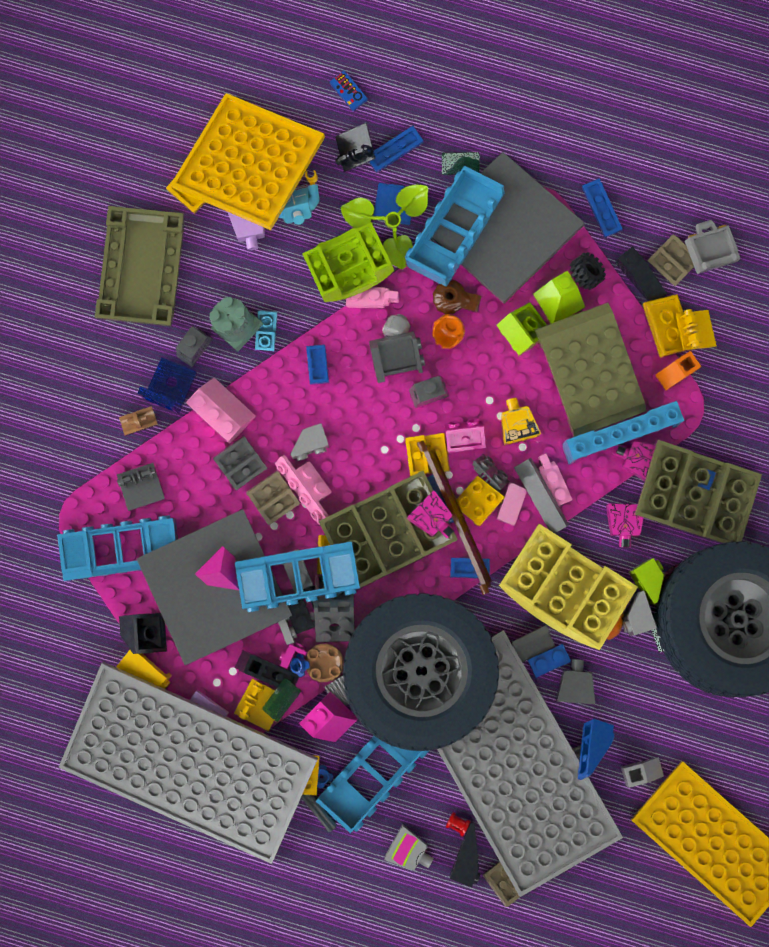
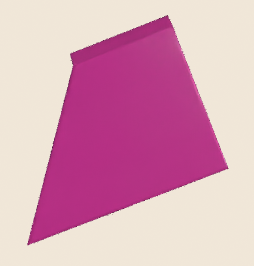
[195,546,239,590]

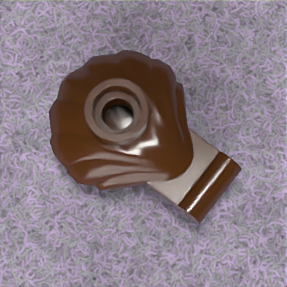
[433,280,482,314]

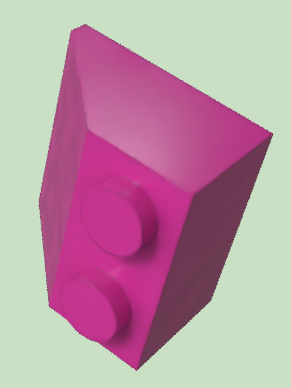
[299,691,358,742]

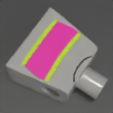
[384,824,434,870]

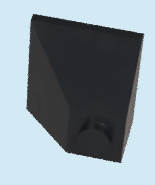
[119,613,167,654]

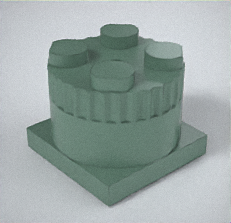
[210,297,263,352]

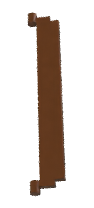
[417,440,492,595]

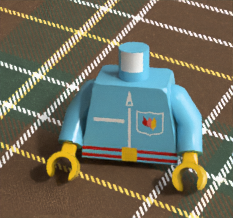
[279,170,319,225]

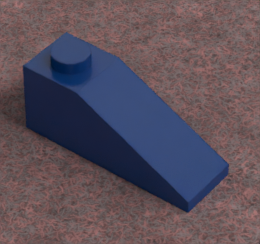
[578,719,614,780]

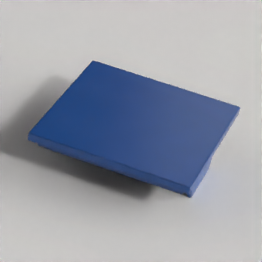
[373,183,411,225]

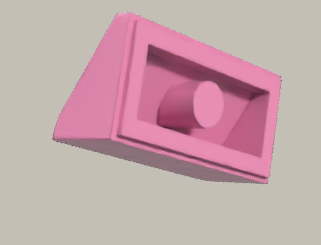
[496,483,527,526]

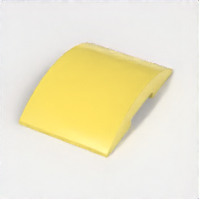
[499,524,638,650]

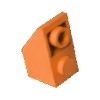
[655,351,701,391]

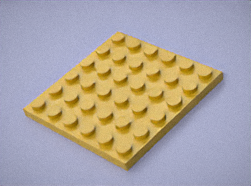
[171,93,325,230]

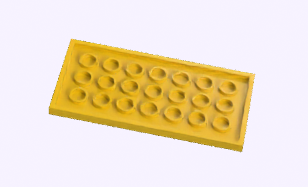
[631,761,769,927]

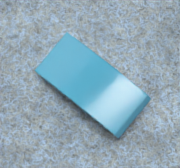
[255,310,278,351]

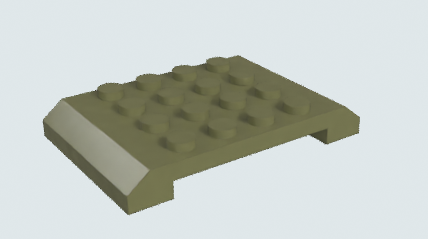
[95,206,184,326]
[535,303,646,437]

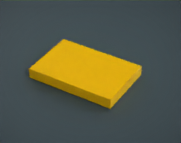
[642,294,688,358]

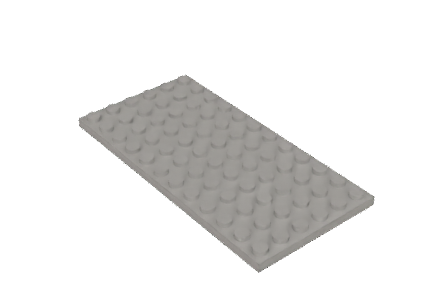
[410,631,623,897]
[59,662,318,864]

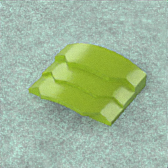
[302,222,394,302]

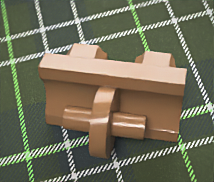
[119,406,158,436]

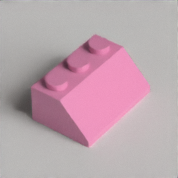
[186,378,256,444]

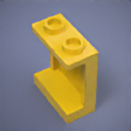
[116,650,172,689]

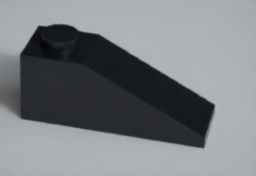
[615,246,667,301]
[235,650,299,693]
[449,821,481,888]

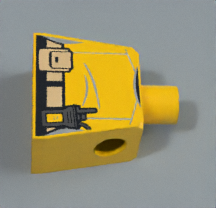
[501,398,541,445]

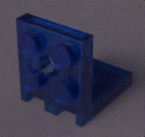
[138,357,197,414]

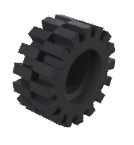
[570,252,606,290]

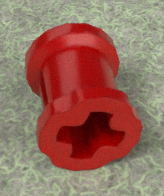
[445,812,471,837]

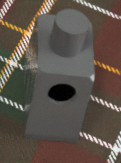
[176,326,213,367]
[409,376,449,408]
[556,659,595,704]

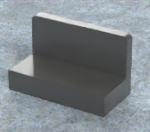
[511,625,555,662]

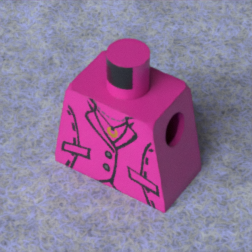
[615,441,656,481]
[407,490,455,538]
[606,504,643,548]

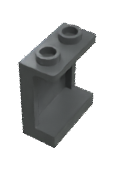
[369,331,425,383]

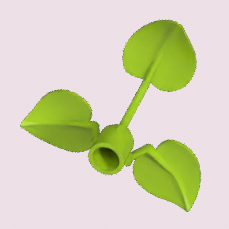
[341,185,428,269]

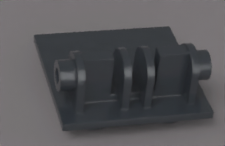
[335,123,376,172]

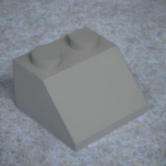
[622,591,657,636]

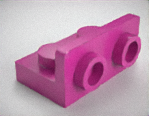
[444,419,486,452]

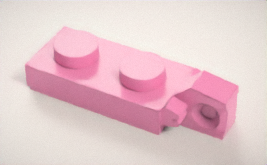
[346,287,399,308]
[538,454,572,506]

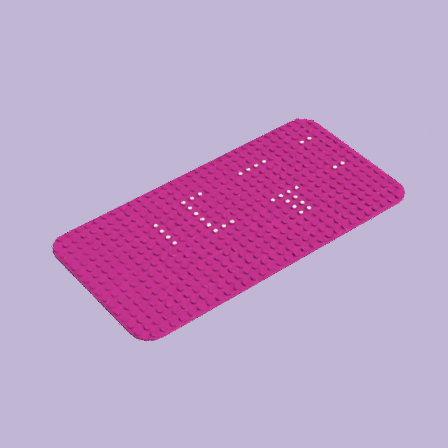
[59,186,704,733]

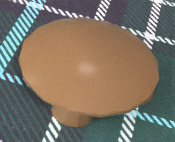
[306,644,344,682]

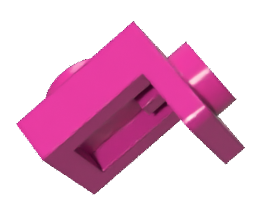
[279,642,308,669]

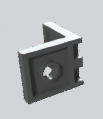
[314,576,355,642]

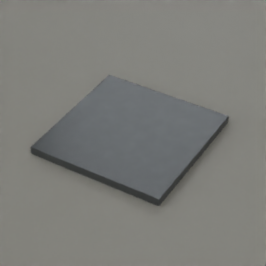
[423,152,585,304]
[137,509,292,666]

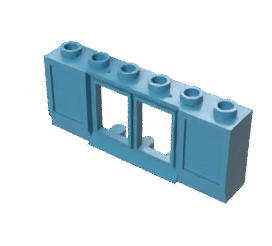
[405,166,505,287]
[562,401,684,465]
[57,515,178,582]
[235,541,360,612]
[316,736,429,833]

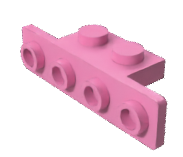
[275,455,332,525]

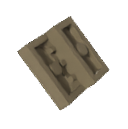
[647,234,694,286]
[246,470,300,525]
[483,861,520,907]

